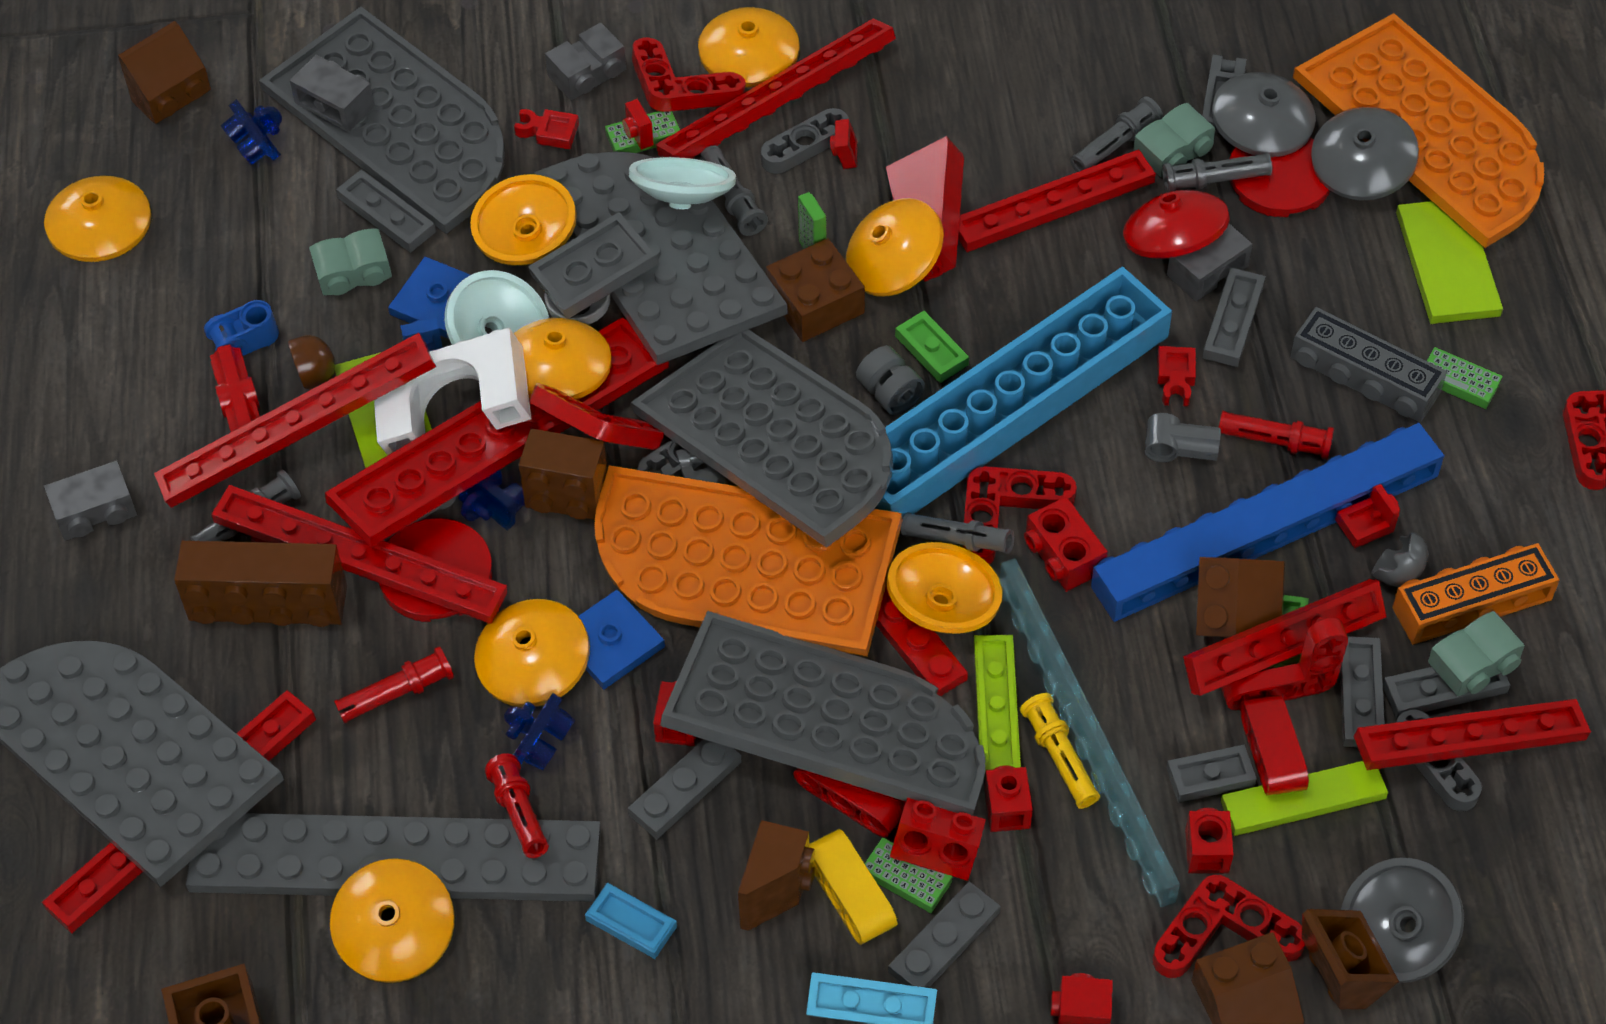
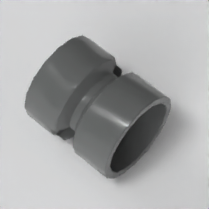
[856,345,925,415]

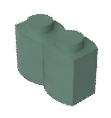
[1133,103,1215,177]
[309,228,392,295]
[1428,611,1525,696]

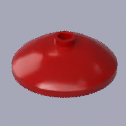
[1123,190,1230,258]

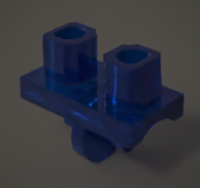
[221,99,282,165]
[459,470,525,530]
[504,693,575,770]

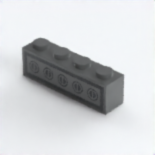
[1290,307,1447,423]

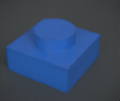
[400,318,443,351]

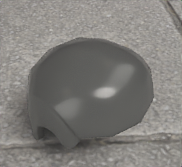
[1371,532,1429,588]

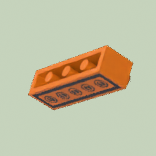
[1392,543,1560,645]

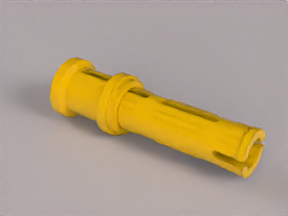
[1020,693,1101,809]

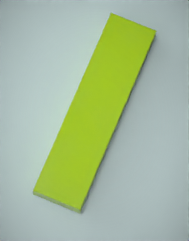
[974,635,1021,779]
[1221,761,1388,836]

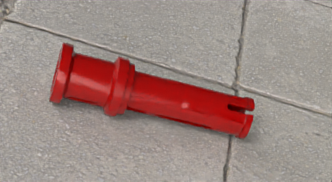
[1219,410,1334,461]
[334,646,454,724]
[485,753,549,858]

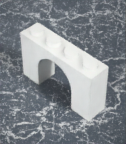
[374,327,531,455]

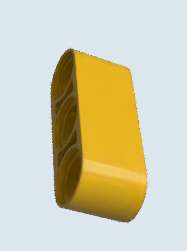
[809,829,898,945]

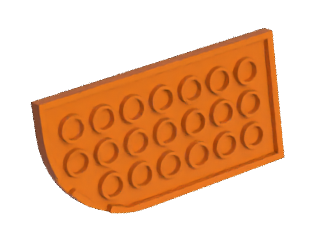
[1292,13,1544,248]
[595,465,903,657]

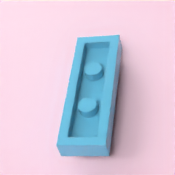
[806,972,937,1024]

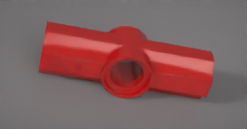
[210,344,261,432]

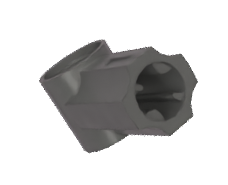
[1145,413,1221,462]

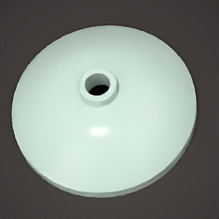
[629,157,736,209]
[445,270,549,345]

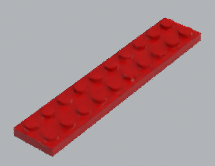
[325,317,669,547]

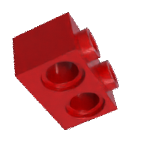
[1024,497,1108,592]
[890,797,986,881]

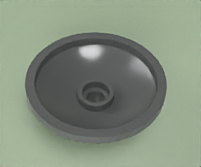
[1212,72,1316,157]
[1311,107,1419,200]
[1341,858,1464,983]

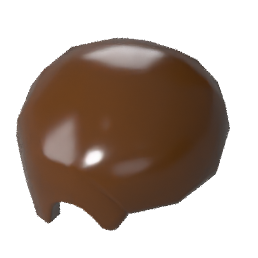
[288,335,335,390]

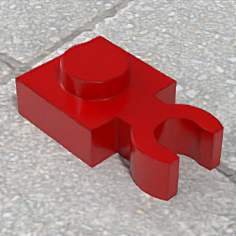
[514,109,579,149]
[1157,346,1196,406]

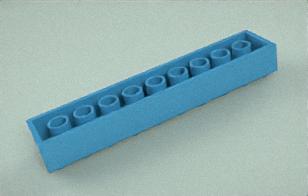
[875,266,1172,518]

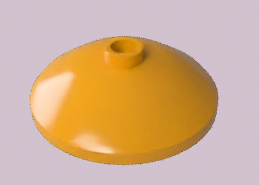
[698,7,799,87]
[470,174,577,265]
[44,176,151,262]
[846,198,944,297]
[514,318,611,399]
[887,542,1002,634]
[474,599,590,707]
[330,859,455,983]

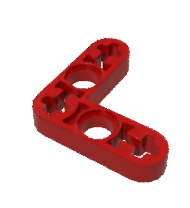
[632,37,746,112]
[529,383,664,450]
[1563,390,1606,490]
[962,466,1077,565]
[1221,618,1348,710]
[1153,875,1305,978]

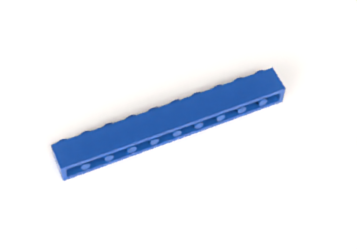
[1091,423,1445,622]

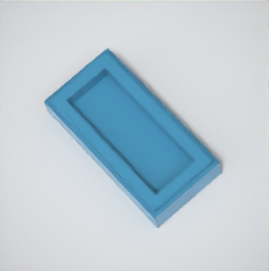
[585,883,677,959]

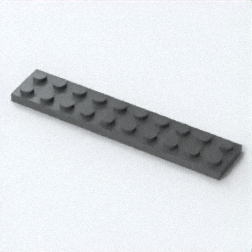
[186,813,601,902]

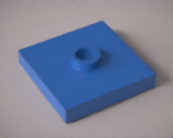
[388,257,470,339]
[578,590,665,690]

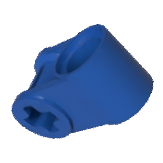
[204,300,279,356]

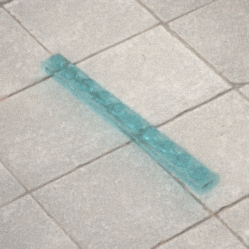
[998,558,1180,907]

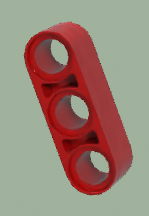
[1240,695,1309,796]
[793,768,906,837]

